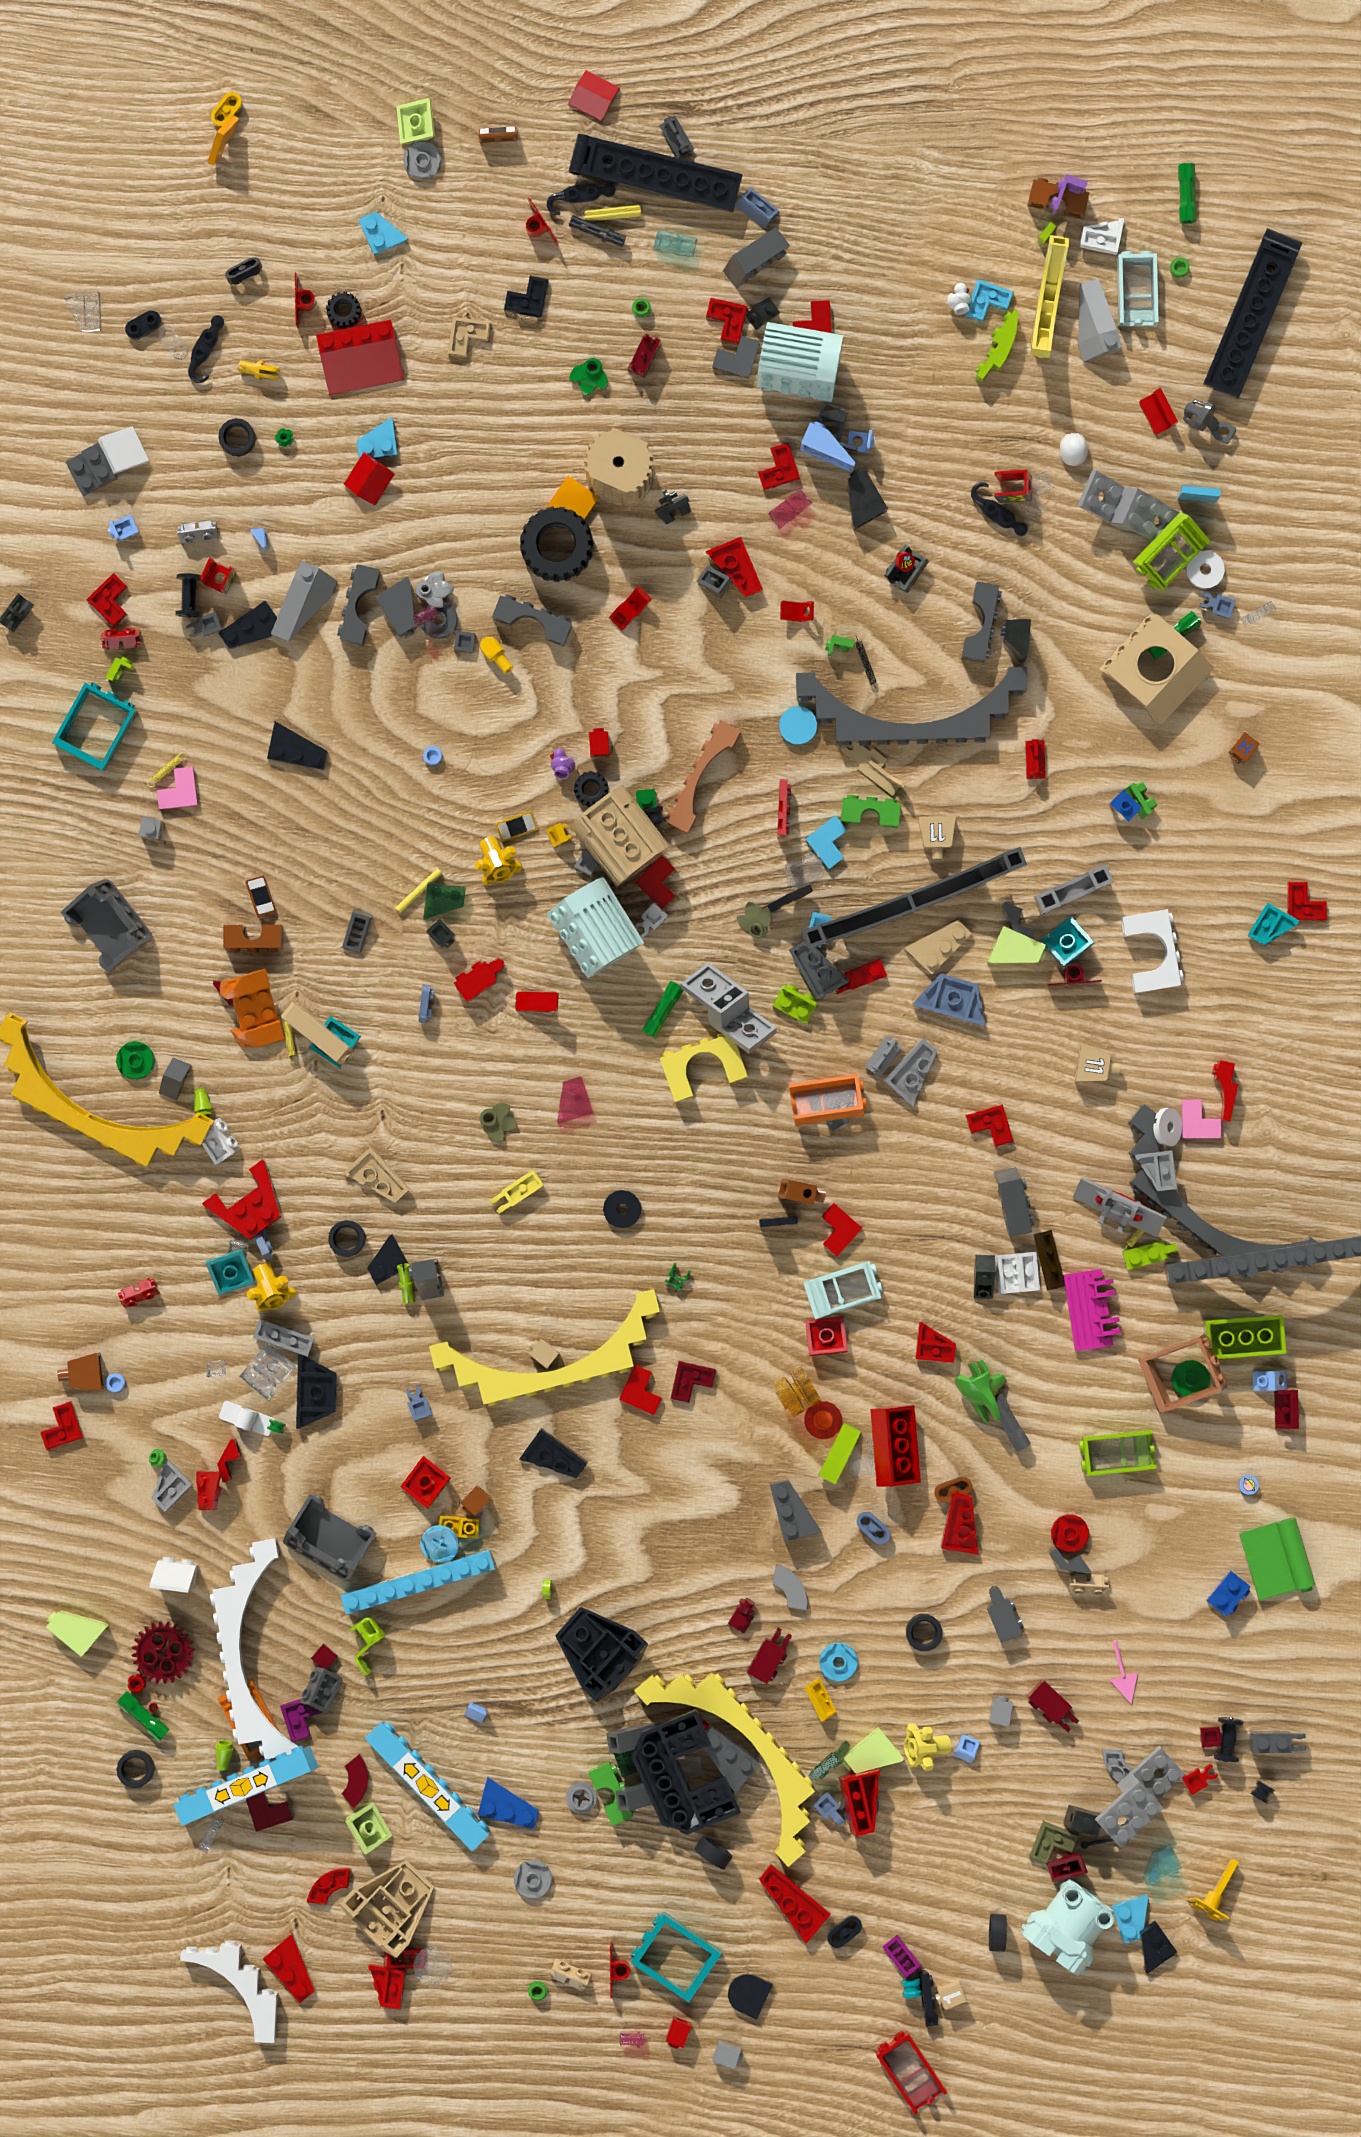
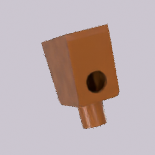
[778,1179,826,1205]
[57,1352,104,1390]

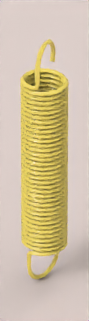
[147,752,187,787]
[282,1018,297,1063]
[1124,1228,1145,1251]

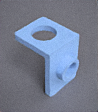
[847,430,875,453]
[1252,1370,1287,1391]

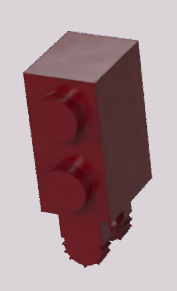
[747,1627,792,1684]
[1027,1679,1079,1733]

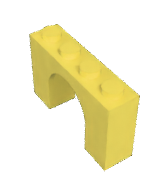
[660,1033,748,1102]

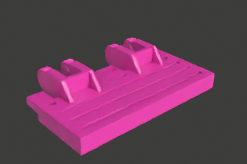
[1063,1269,1122,1351]

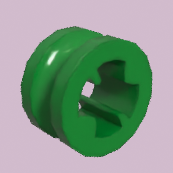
[267,1419,286,1434]

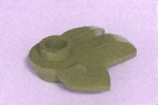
[737,901,772,938]
[479,1103,517,1142]

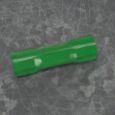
[1178,163,1197,224]
[1147,611,1202,660]
[642,981,684,1039]
[116,1691,170,1742]

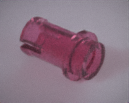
[413,606,438,626]
[620,2032,644,2048]

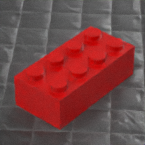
[870,1405,921,1487]

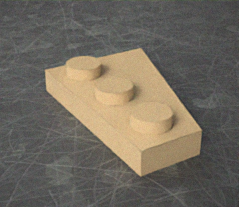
[904,920,972,975]
[342,1147,410,1203]

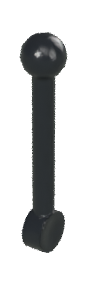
[1081,1838,1114,1849]

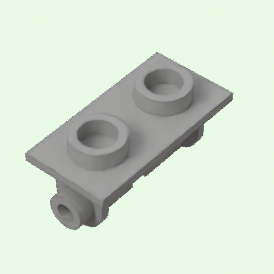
[177,520,218,543]
[864,1036,902,1077]

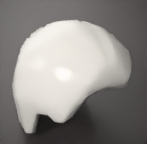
[1060,433,1088,466]

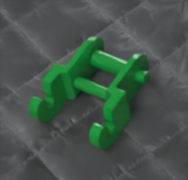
[665,1263,691,1292]

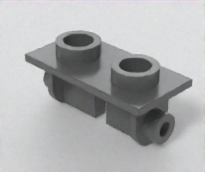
[659,116,694,158]

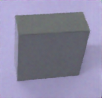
[454,631,476,653]

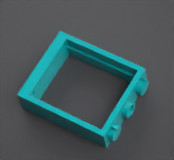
[52,682,138,772]
[630,1912,722,2002]

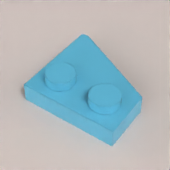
[1111,1894,1148,1944]

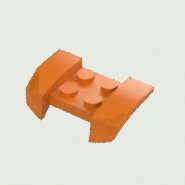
[220,969,285,1048]

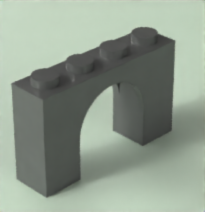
[606,1723,655,1811]

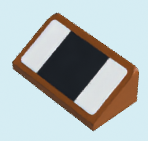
[478,126,517,143]
[245,875,277,918]

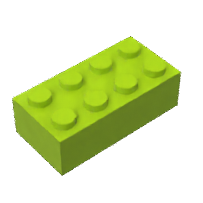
[1203,1314,1286,1359]

